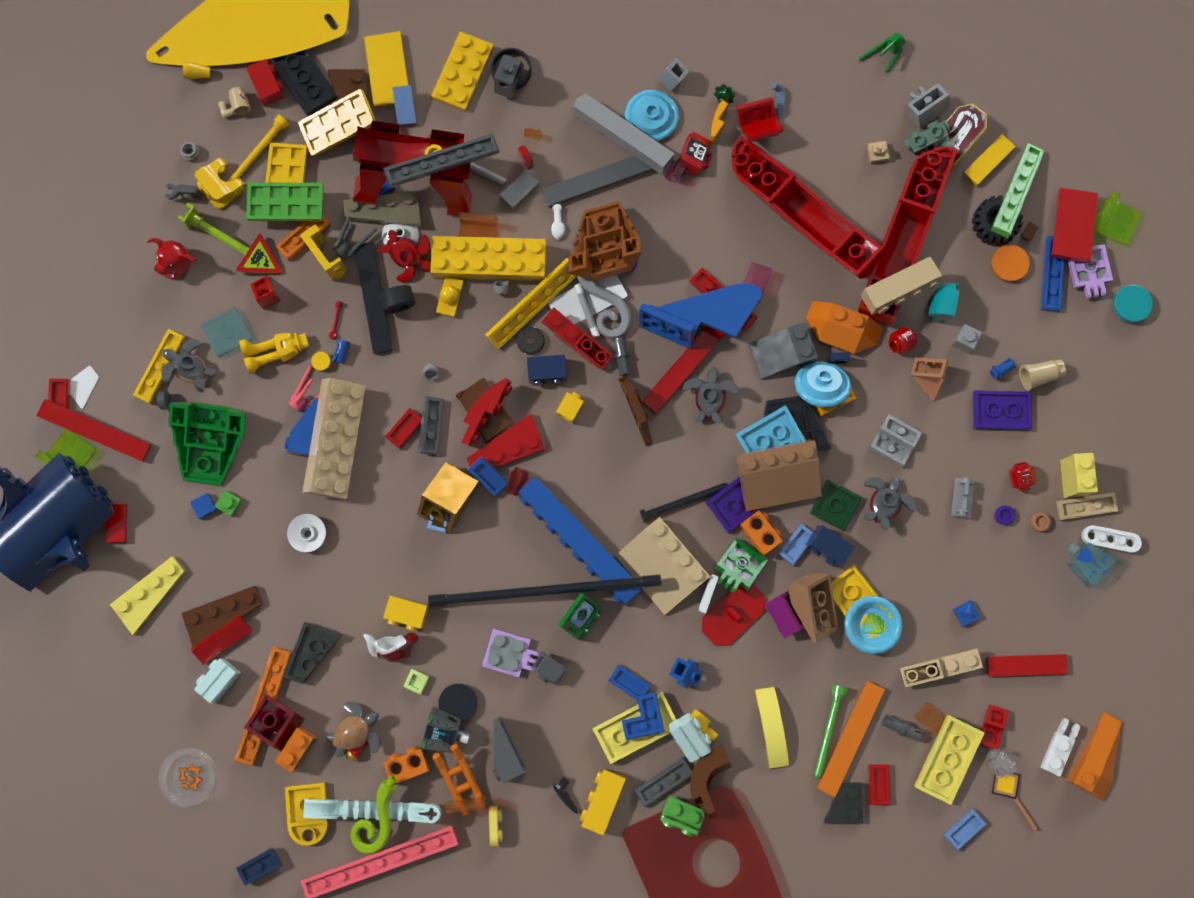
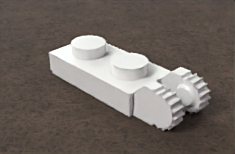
[1040,718,1080,777]

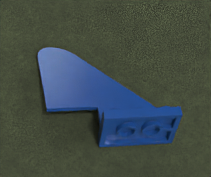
[639,283,762,349]

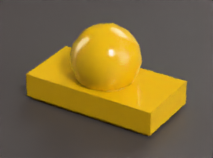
[436,277,464,318]

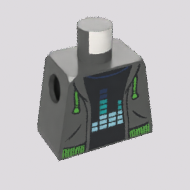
[494,54,524,99]
[421,706,470,752]

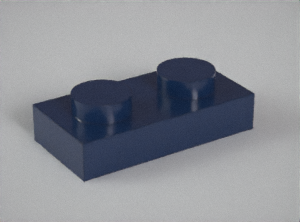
[236,847,282,886]

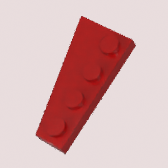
[467,414,545,469]

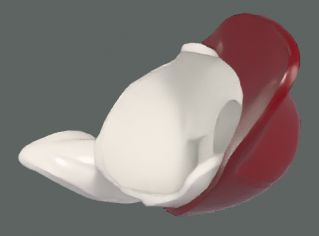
[363,633,419,662]

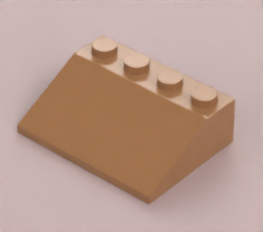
[735,439,822,511]

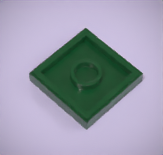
[809,479,862,532]

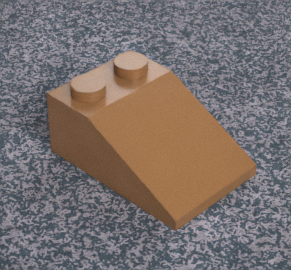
[788,572,838,643]

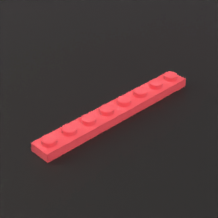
[301,825,459,898]

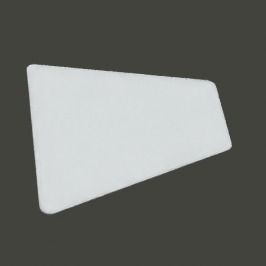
[70,365,99,409]

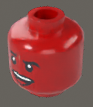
[888,327,917,355]
[1009,462,1037,491]

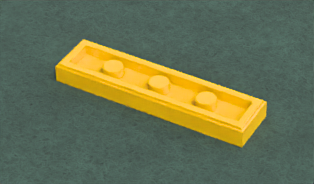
[133,329,186,404]

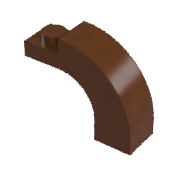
[690,744,732,819]

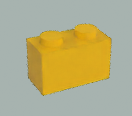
[383,595,429,632]

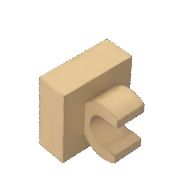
[867,141,890,164]

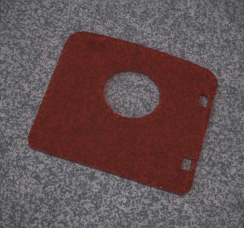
[623,786,781,898]

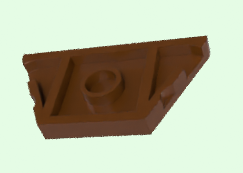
[618,376,653,446]

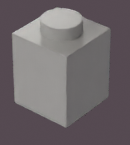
[657,58,690,91]
[951,324,982,354]

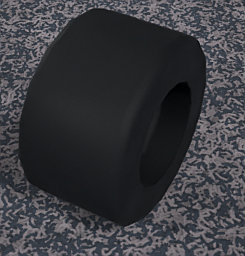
[379,285,416,314]

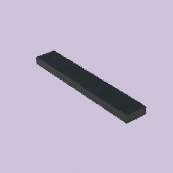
[354,242,393,355]

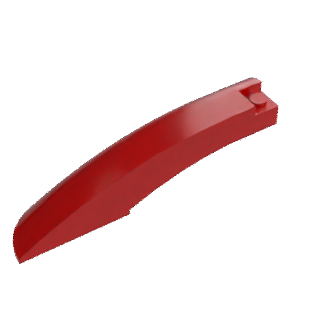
[731,136,885,279]
[858,147,958,326]

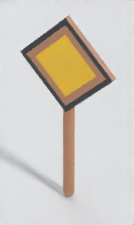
[991,768,1037,831]

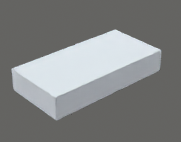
[698,574,719,614]

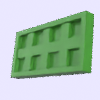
[246,183,324,221]

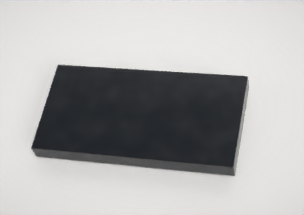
[269,49,337,117]

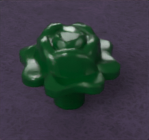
[714,84,735,103]

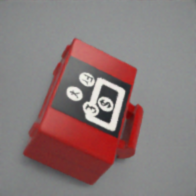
[676,131,713,176]

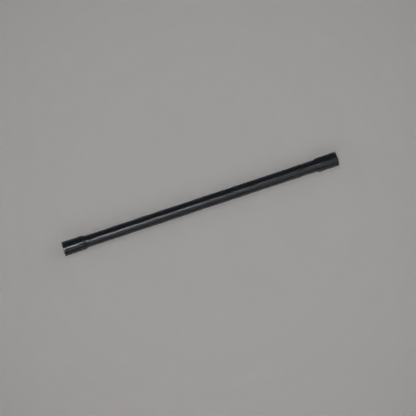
[428,574,662,607]

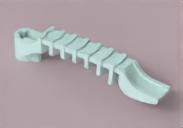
[303,799,442,823]

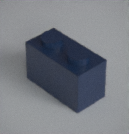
[527,355,567,386]
[806,525,855,567]

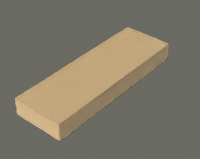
[1056,492,1118,520]

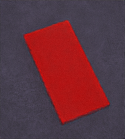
[1051,187,1098,263]

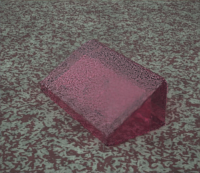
[744,262,773,303]

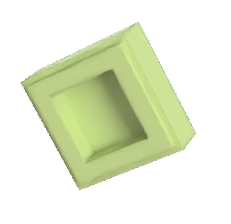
[403,669,430,695]

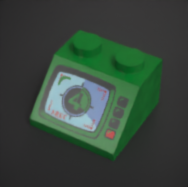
[558,593,601,640]

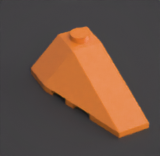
[1067,712,1122,801]

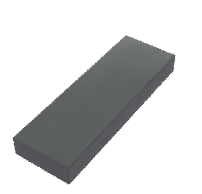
[418,396,444,456]
[634,757,692,807]

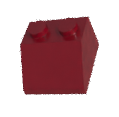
[244,694,305,751]

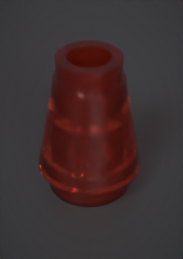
[507,466,529,496]

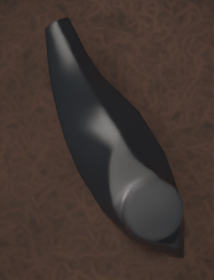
[553,777,578,814]

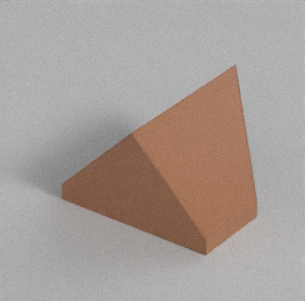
[911,357,949,402]

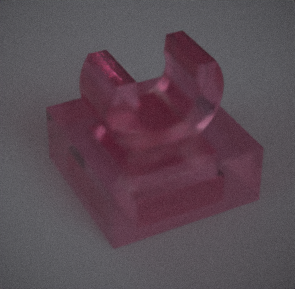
[664,160,689,183]

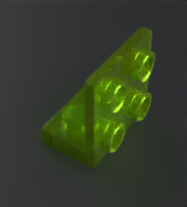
[1094,191,1141,246]
[35,429,96,467]

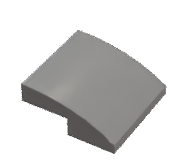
[869,414,922,468]

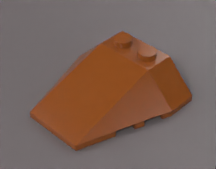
[568,201,642,281]

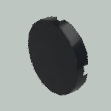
[439,684,478,723]

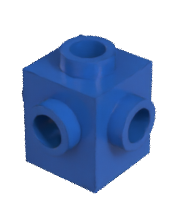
[669,657,705,689]

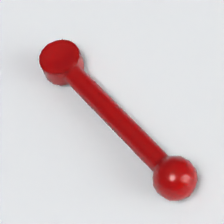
[329,301,342,339]

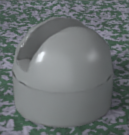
[494,280,509,295]
[423,364,439,381]

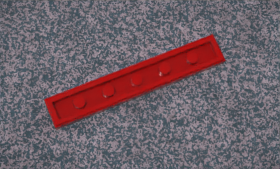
[641,326,725,414]
[36,399,151,462]

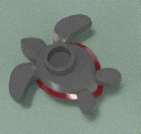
[683,367,739,424]
[864,477,917,531]

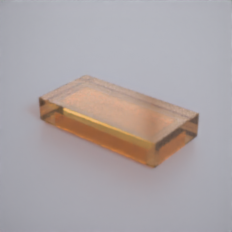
[914,702,945,737]
[445,796,488,813]

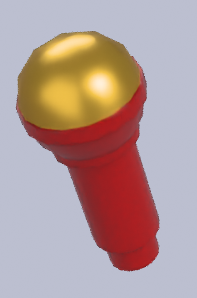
[347,740,369,761]

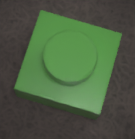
[214,490,242,517]

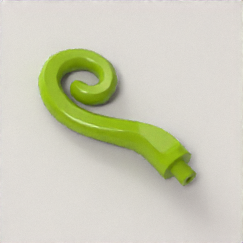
[350,776,397,854]

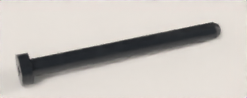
[639,483,728,523]

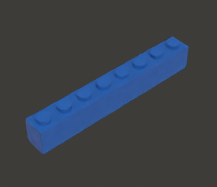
[518,476,642,605]

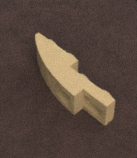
[900,648,983,688]

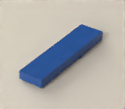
[1041,236,1065,312]

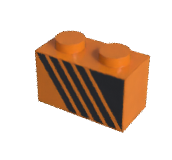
[275,727,318,773]

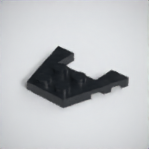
[763,396,831,451]

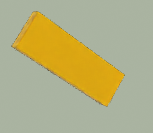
[963,134,1016,186]

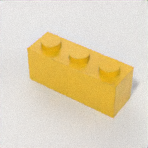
[579,769,626,835]

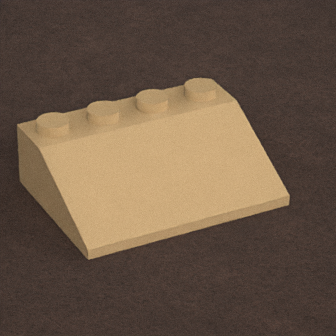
[615,517,710,615]

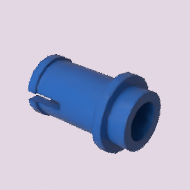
[332,339,350,364]
[990,358,1016,380]

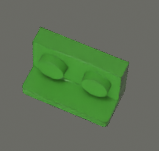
[660,795,705,837]

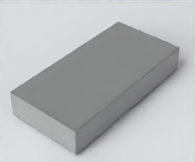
[500,170,539,209]

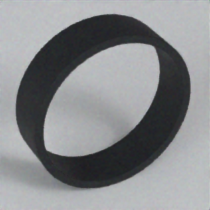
[491,48,532,90]

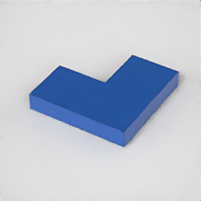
[622,692,665,740]

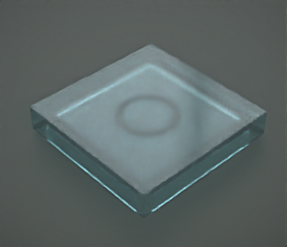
[201,307,252,358]

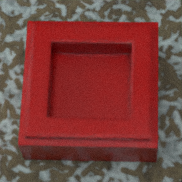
[518,145,533,170]

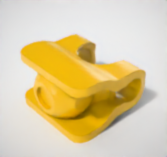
[195,158,246,210]

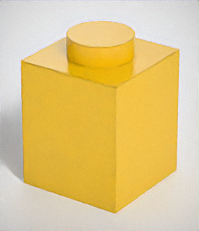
[556,392,584,424]

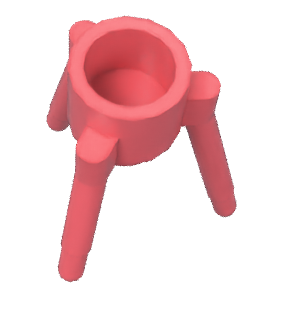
[289,366,319,412]

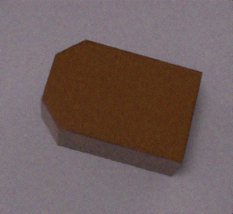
[1021,222,1039,241]

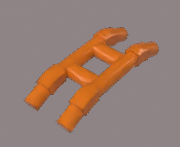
[432,744,487,817]

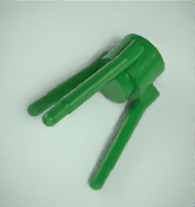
[859,33,905,72]

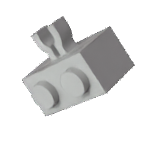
[907,83,951,128]

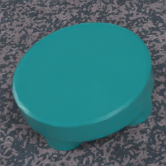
[1112,285,1153,323]

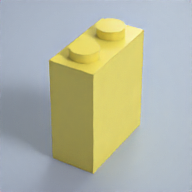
[1060,453,1098,498]

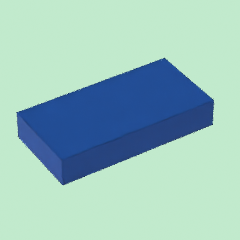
[468,456,508,497]
[608,665,651,700]

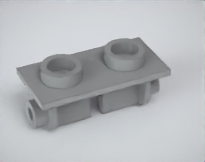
[951,477,975,519]

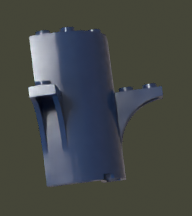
[0,452,115,592]

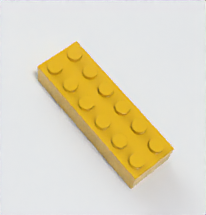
[430,236,547,281]

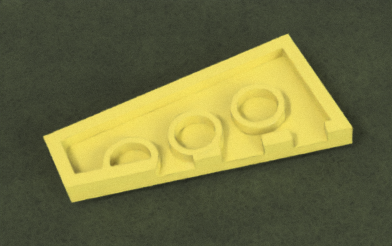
[110,556,186,635]

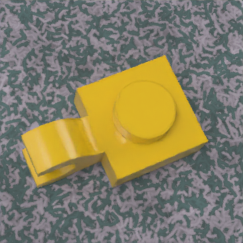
[691,709,718,741]

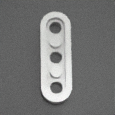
[1081,525,1142,553]

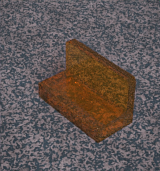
[459,212,499,238]

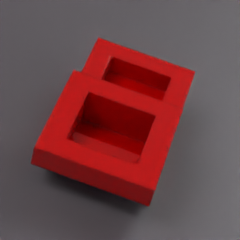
[979,705,1009,751]

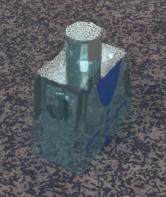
[1065,541,1117,588]

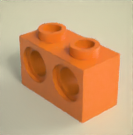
[739,511,783,556]
[383,746,431,784]

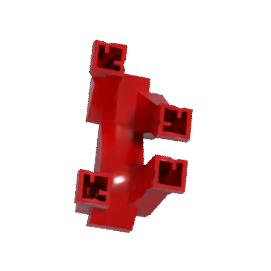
[353,120,472,218]

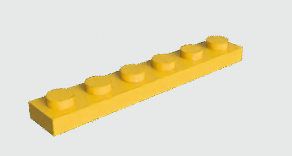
[485,258,576,350]

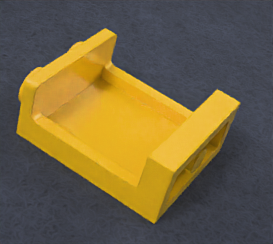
[300,224,347,281]

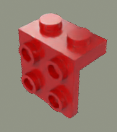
[736,97,784,142]

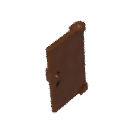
[455,378,514,443]

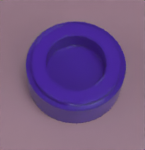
[994,506,1015,525]

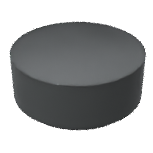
[157,390,171,410]

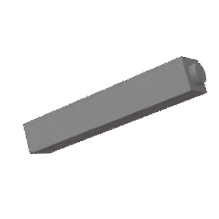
[573,93,674,175]

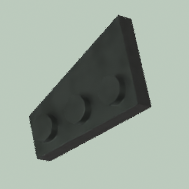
[283,622,342,684]

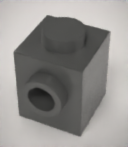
[531,652,565,684]

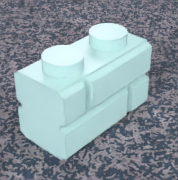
[194,658,241,704]
[669,713,712,763]

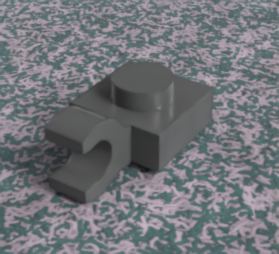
[165,184,201,201]

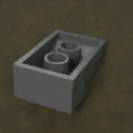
[749,322,818,379]
[493,717,527,784]

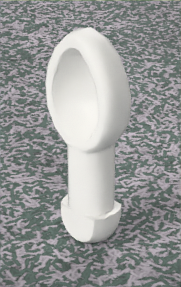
[551,204,565,240]

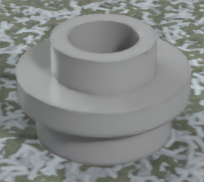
[180,142,199,161]

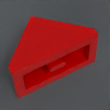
[250,276,280,309]

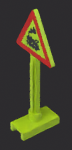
[178,203,282,274]

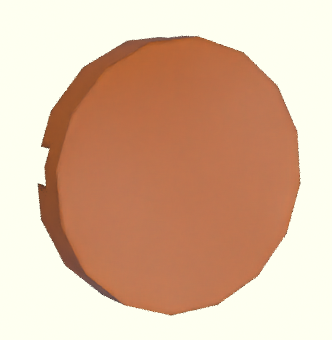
[991,244,1030,282]

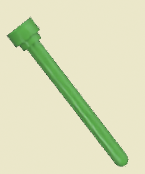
[814,684,848,779]

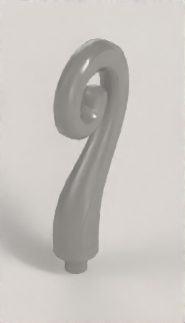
[577,276,631,339]

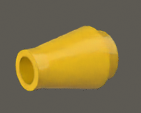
[183,61,211,80]

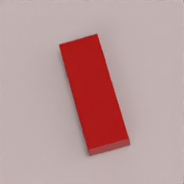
[191,615,252,665]

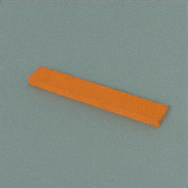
[235,647,292,766]
[816,681,885,797]

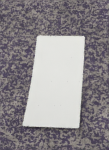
[548,275,628,324]

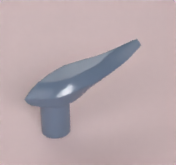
[771,82,785,118]

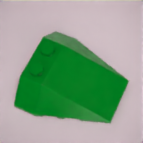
[168,402,247,486]

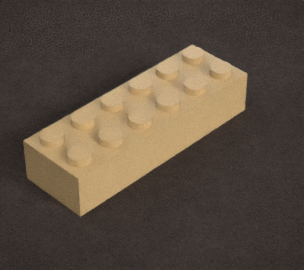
[302,377,366,500]

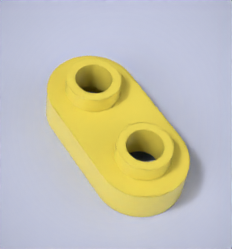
[489,806,503,847]

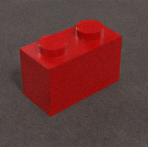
[246,59,284,106]

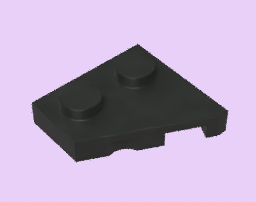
[824,782,863,823]

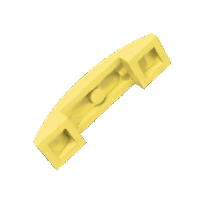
[755,687,789,769]

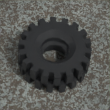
[972,195,1023,246]

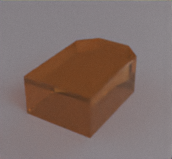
[524,128,542,140]

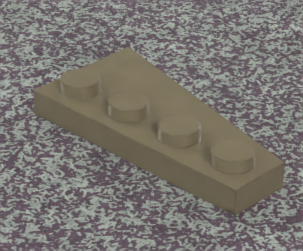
[343,191,422,228]

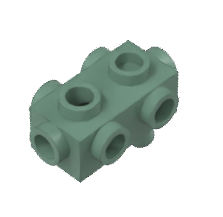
[904,120,953,153]

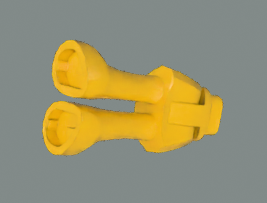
[239,333,309,374]

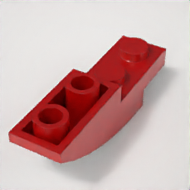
[541,307,614,370]
[461,378,512,447]

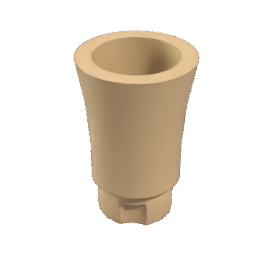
[1019,359,1066,391]

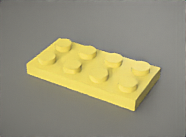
[592,692,677,764]
[914,715,984,805]

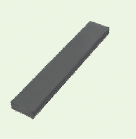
[383,134,500,188]
[542,156,653,208]

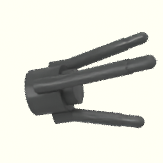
[333,216,377,258]

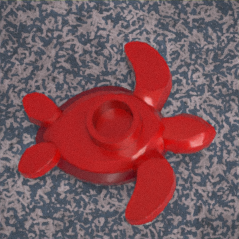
[378,230,431,282]

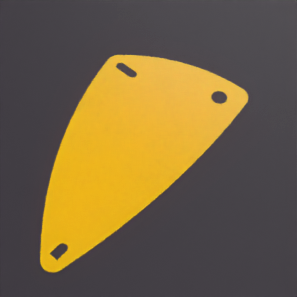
[146,0,349,66]

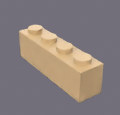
[861,257,942,315]

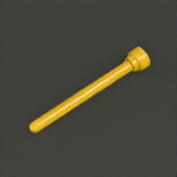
[227,114,290,182]

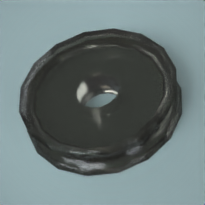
[516,326,545,355]

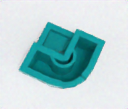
[928,283,960,323]

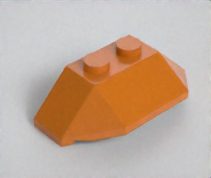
[806,301,883,355]

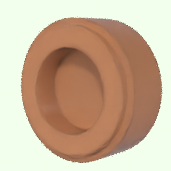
[1030,512,1051,532]

